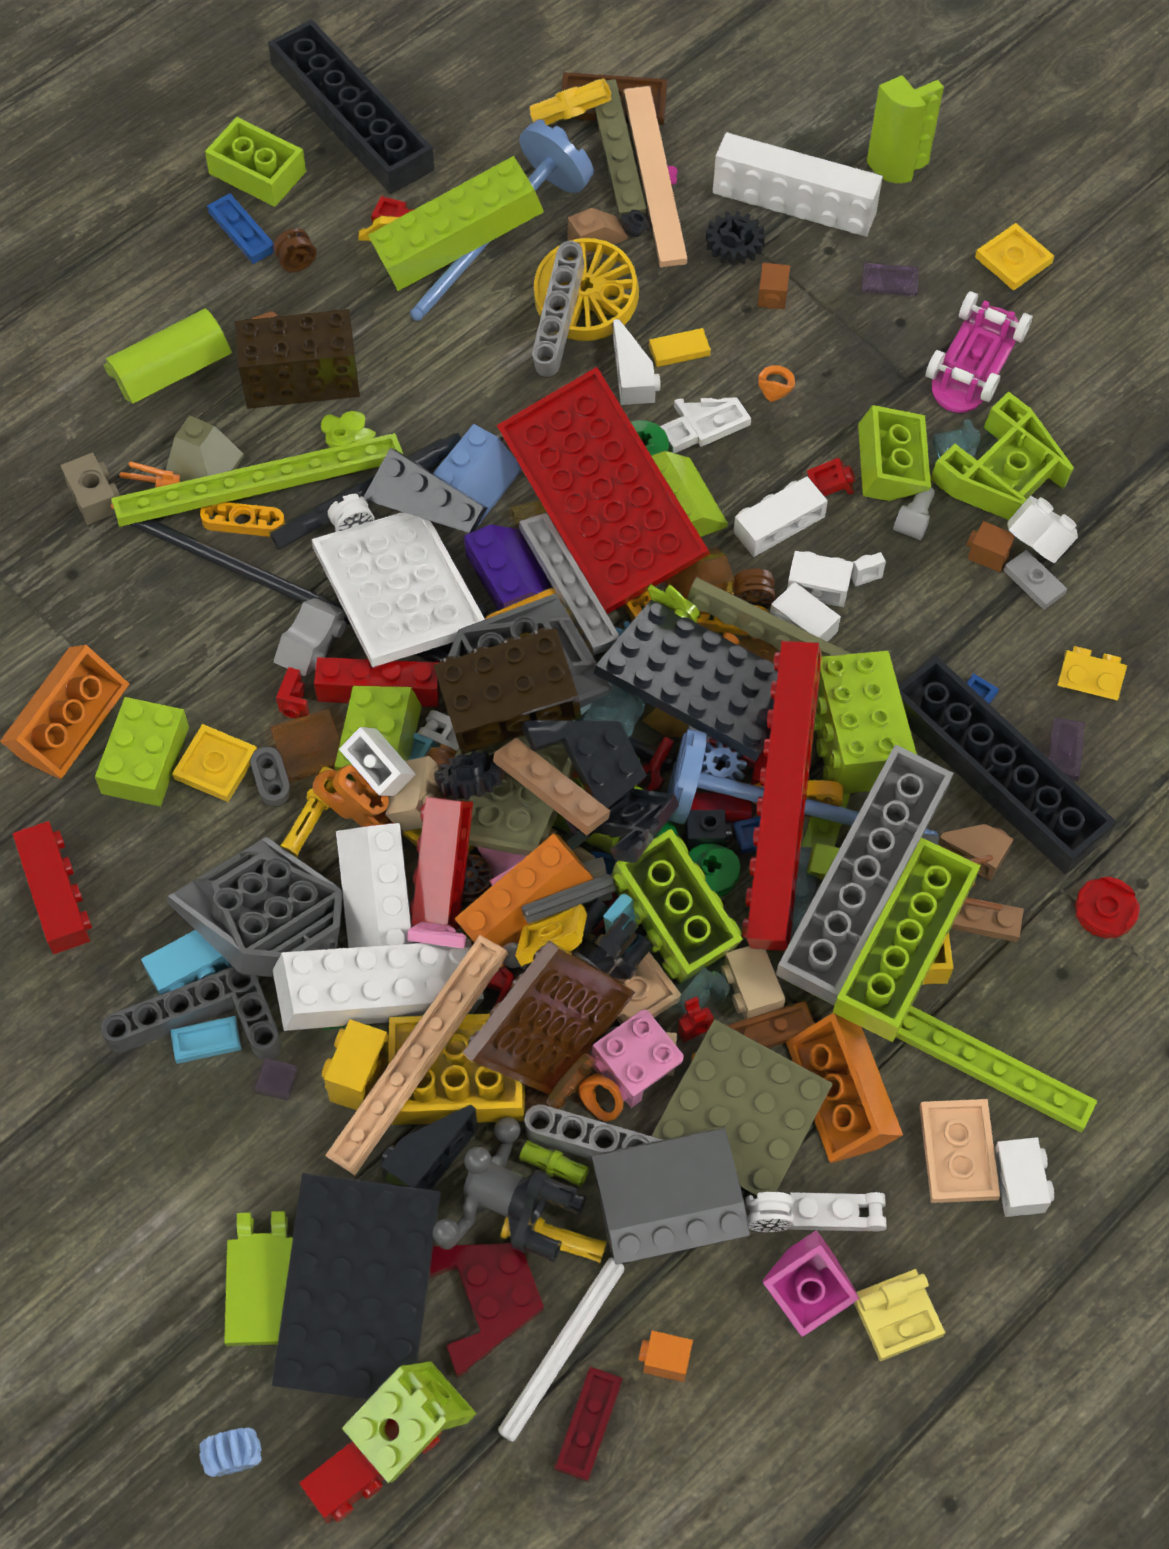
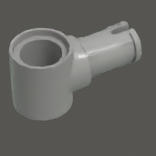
[893,488,935,540]

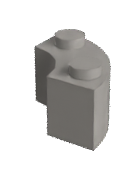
[273,598,346,676]

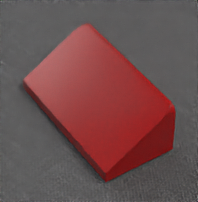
[690,793,752,822]

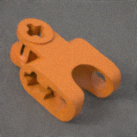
[312,765,394,827]

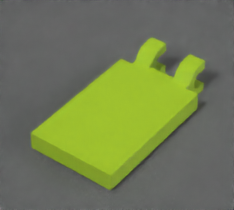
[225,1211,293,1346]

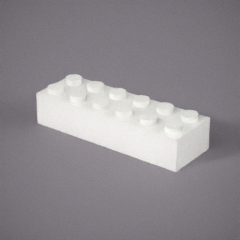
[713,133,883,237]
[273,940,484,1031]

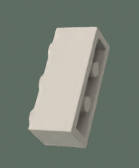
[733,477,828,557]

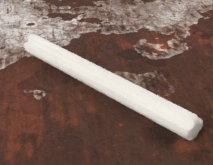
[498,1258,624,1442]

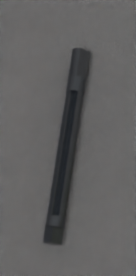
[269,433,461,550]

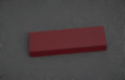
[555,1366,623,1482]

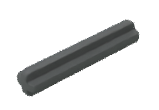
[522,874,616,923]

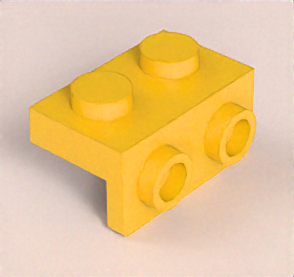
[1057,646,1127,701]

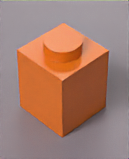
[638,1331,693,1382]

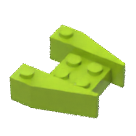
[930,392,1074,520]

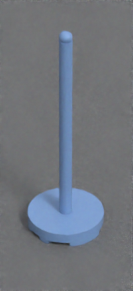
[410,119,594,321]
[667,729,939,836]

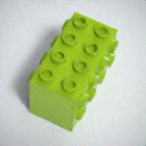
[814,651,917,794]
[611,829,743,984]

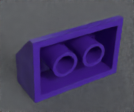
[464,524,552,611]

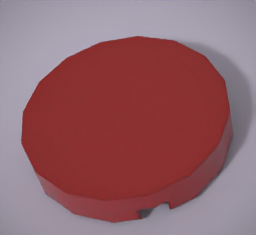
[1074,876,1140,939]

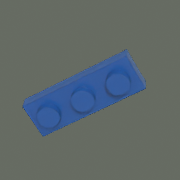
[207,193,274,264]

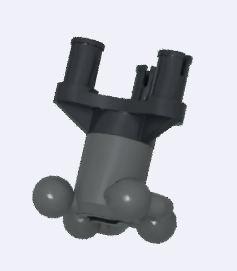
[503,899,654,1038]
[433,1117,587,1262]

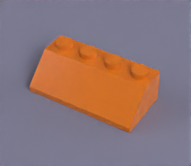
[0,645,129,779]
[454,834,595,968]
[786,1013,903,1163]

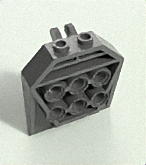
[448,593,612,708]
[167,837,342,977]

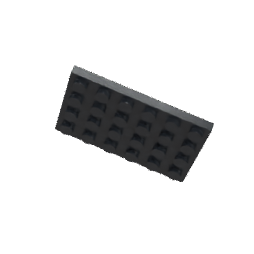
[593,599,778,761]
[272,1173,441,1399]

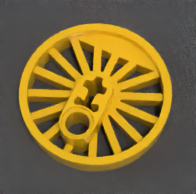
[534,238,639,341]

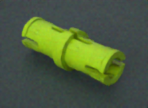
[519,1140,589,1187]

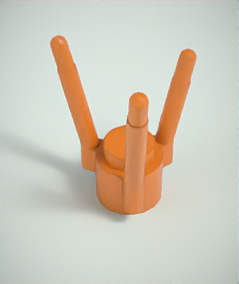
[111,461,180,509]

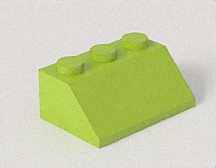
[858,405,931,501]
[652,451,728,537]

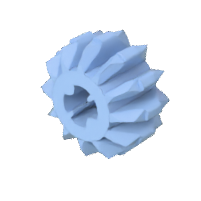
[701,741,747,781]
[199,1428,262,1477]

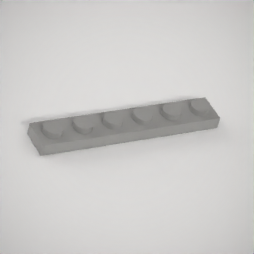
[519,513,620,655]

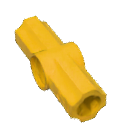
[530,78,612,125]

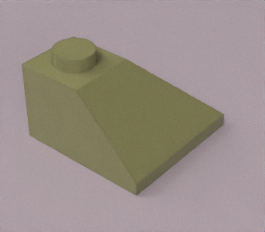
[166,415,244,482]

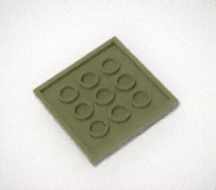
[441,736,575,856]
[652,1019,833,1196]

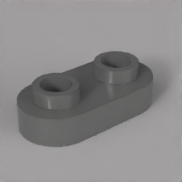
[250,747,291,806]

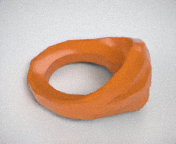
[758,366,795,402]
[578,1074,624,1122]

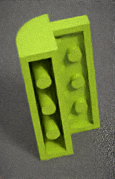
[867,75,944,183]
[103,309,232,404]

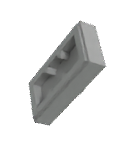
[1003,550,1067,610]

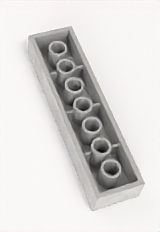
[776,744,954,1005]

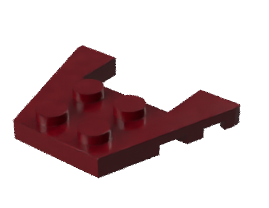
[429,1243,544,1378]

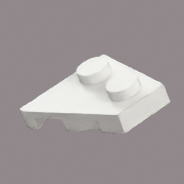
[674,398,751,447]

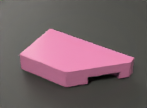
[407,922,466,948]

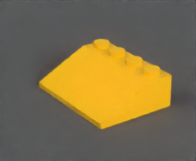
[388,1014,525,1125]

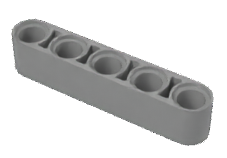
[532,241,584,377]
[525,1105,662,1160]

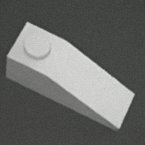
[613,319,660,405]

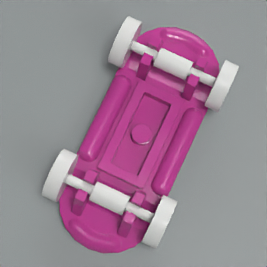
[925,291,1033,413]

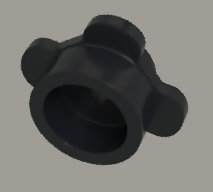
[620,209,652,237]

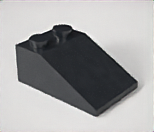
[380,1104,478,1190]

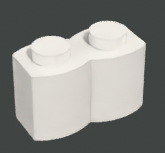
[1007,496,1078,563]

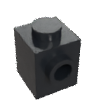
[685,810,732,852]

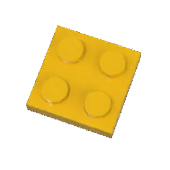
[975,223,1054,291]
[172,724,257,802]
[515,904,587,966]

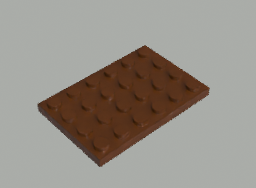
[463,940,636,1097]

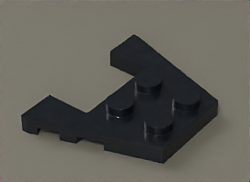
[521,721,647,836]
[555,788,679,863]

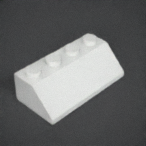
[336,823,413,948]

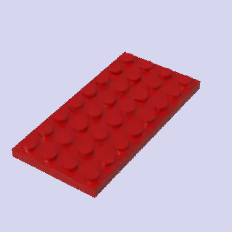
[496,367,710,614]

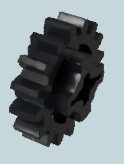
[705,211,765,266]
[436,751,506,800]

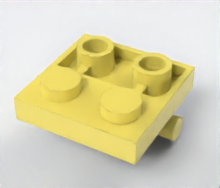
[854,1269,945,1362]

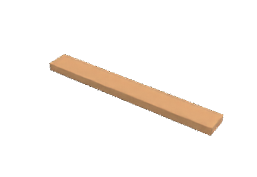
[624,86,687,267]
[325,935,508,1176]

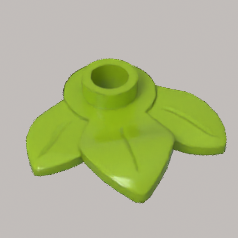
[321,411,376,448]
[648,584,700,623]

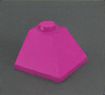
[762,1230,859,1337]

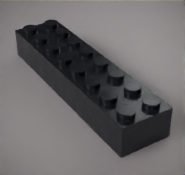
[268,19,435,195]
[898,656,1117,875]

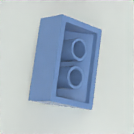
[434,424,522,524]

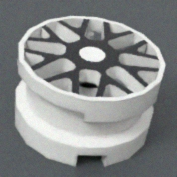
[328,494,374,532]
[745,1192,794,1232]

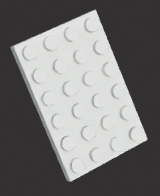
[312,512,485,667]

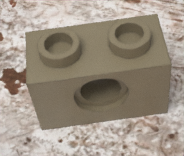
[60,452,120,525]

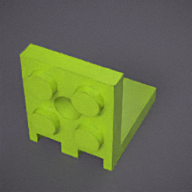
[342,1361,477,1483]

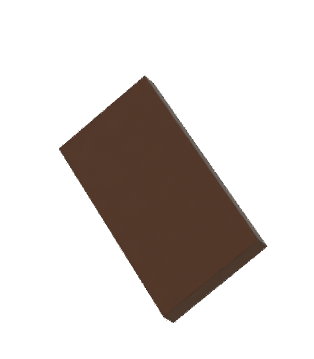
[561,72,668,125]

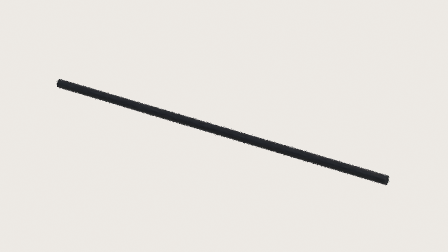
[129,519,675,770]

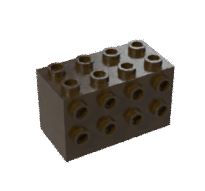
[235,309,360,409]
[434,628,582,754]

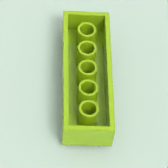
[368,156,544,291]
[833,837,981,1042]

